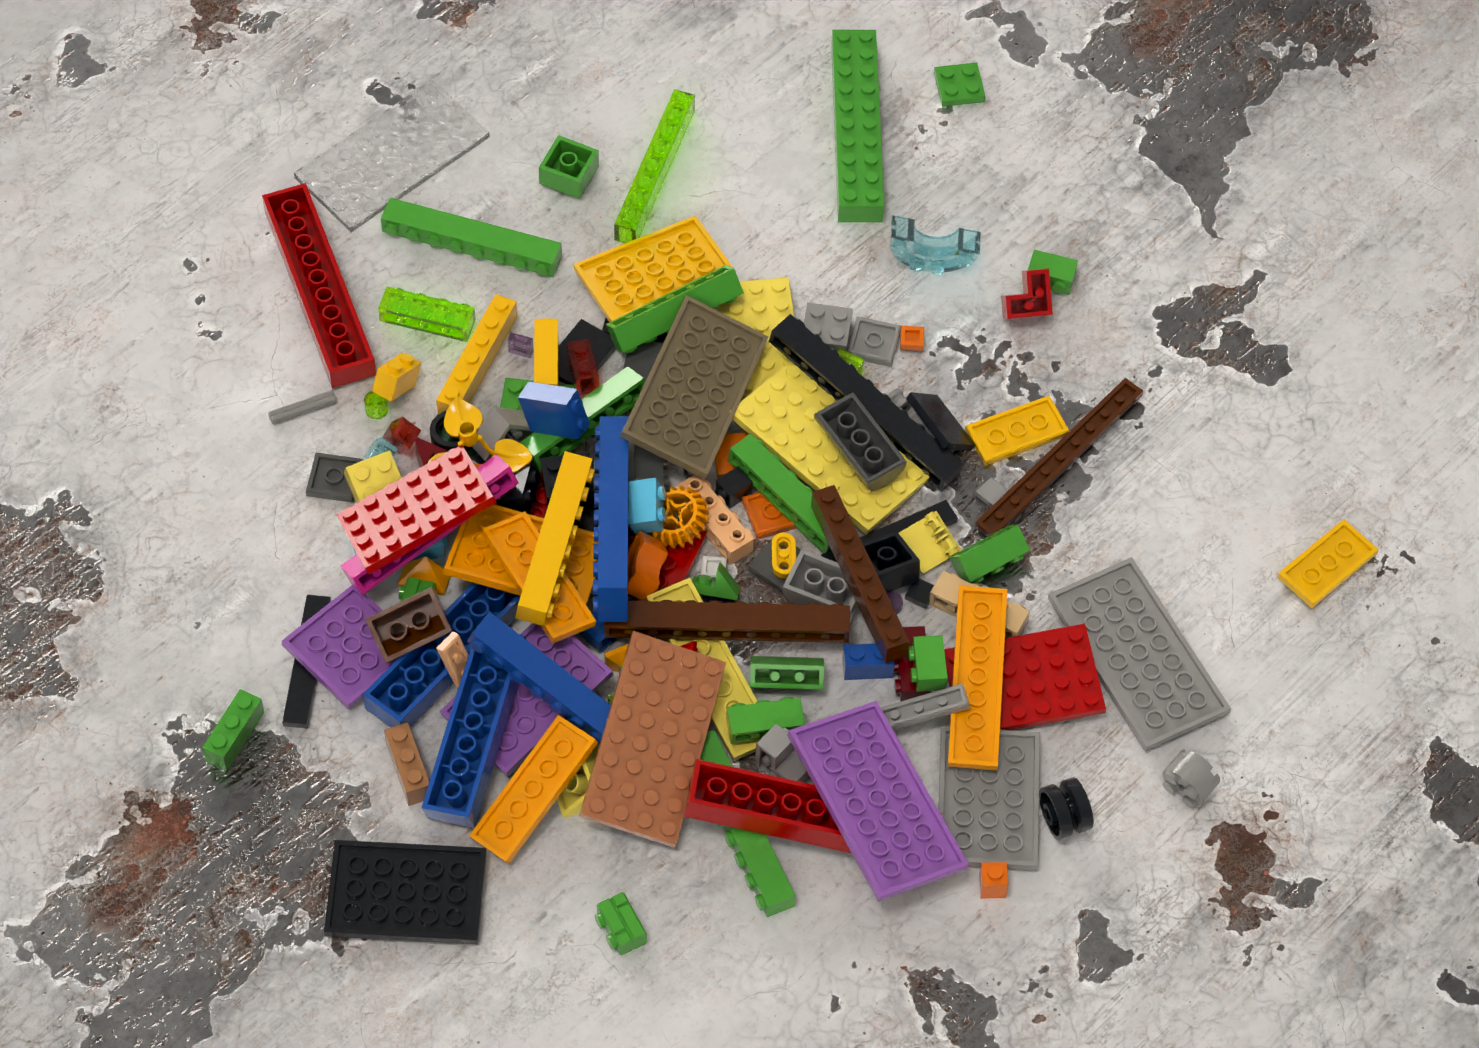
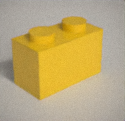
[372,353,422,402]

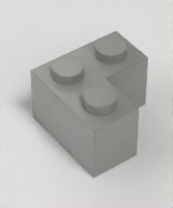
[472,407,534,461]
[755,724,810,783]

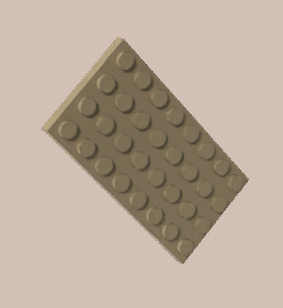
[619,295,769,479]

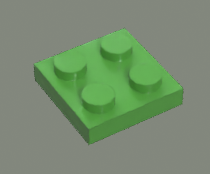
[934,62,985,107]

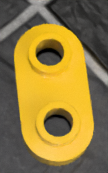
[771,532,796,579]

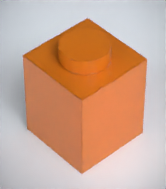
[979,862,1008,899]

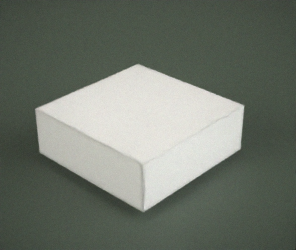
[701,556,727,579]

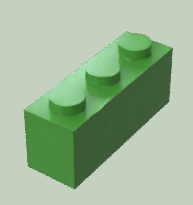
[950,525,1030,584]
[750,656,824,690]
[202,689,264,771]
[726,697,805,744]

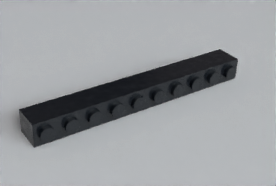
[769,314,963,492]

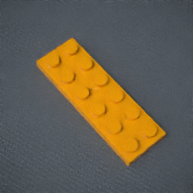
[482,512,596,644]
[469,715,598,864]

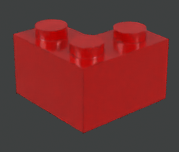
[1001,269,1053,319]

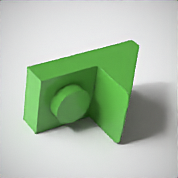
[692,563,741,600]

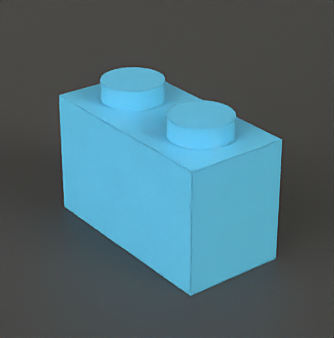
[628,478,666,535]

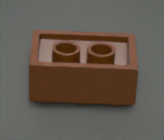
[365,587,453,664]

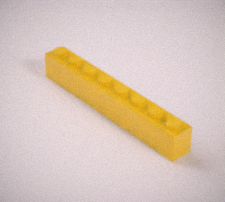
[515,451,595,626]

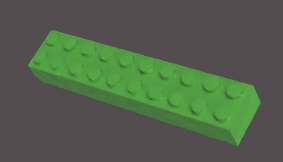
[831,30,884,222]

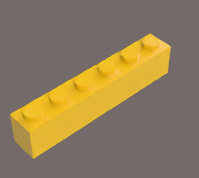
[436,294,517,414]

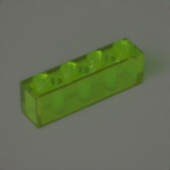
[378,286,476,342]

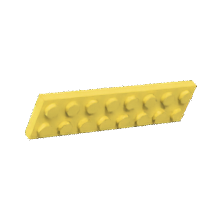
[646,578,758,762]

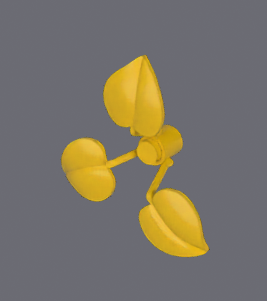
[428,396,533,473]

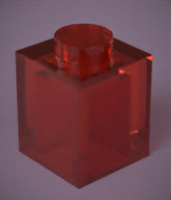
[381,417,421,454]

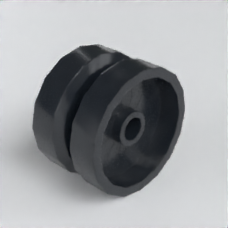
[1039,777,1094,840]

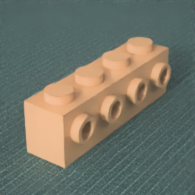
[675,475,755,565]

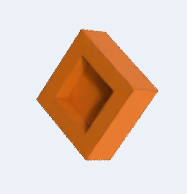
[900,325,924,351]

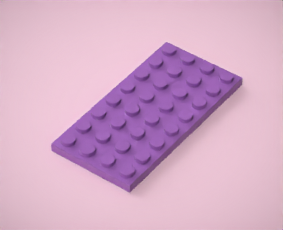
[787,701,969,902]

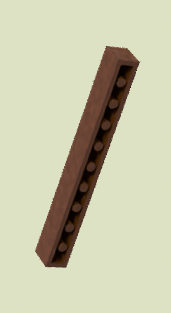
[604,599,850,643]

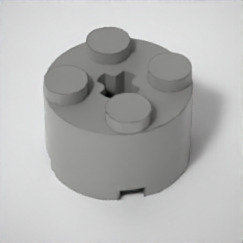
[1162,749,1220,809]

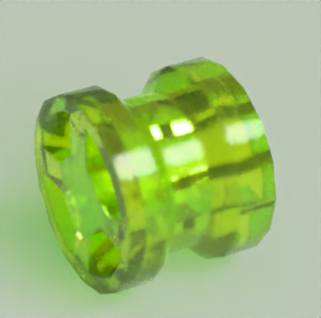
[364,391,388,420]

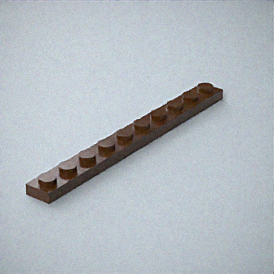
[975,378,1143,537]

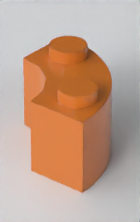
[628,530,668,600]

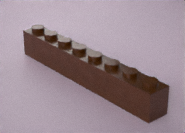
[811,485,910,664]

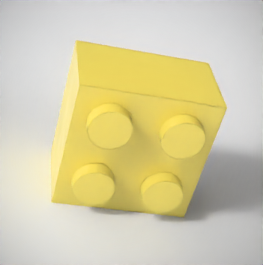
[344,450,402,503]

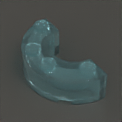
[890,215,981,275]

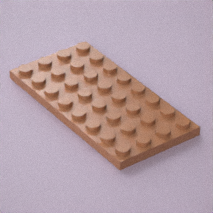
[579,631,726,847]

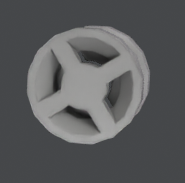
[888,388,911,412]

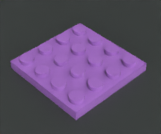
[282,585,398,709]

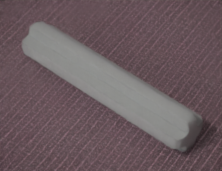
[268,390,336,424]

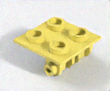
[899,511,962,574]

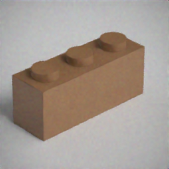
[384,722,429,806]

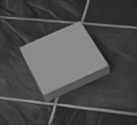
[846,316,901,367]

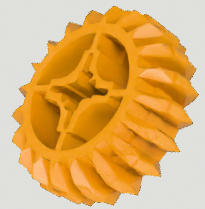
[650,485,710,549]

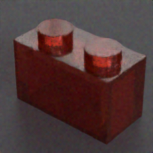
[566,339,599,395]

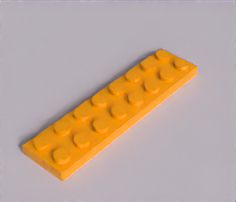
[948,586,1007,770]

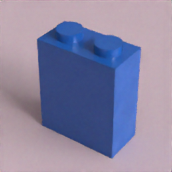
[518,382,590,440]

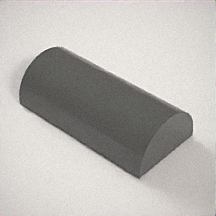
[814,393,907,491]

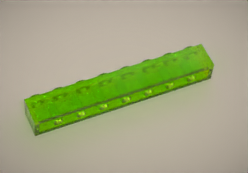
[614,89,695,243]

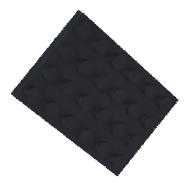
[324,840,487,945]

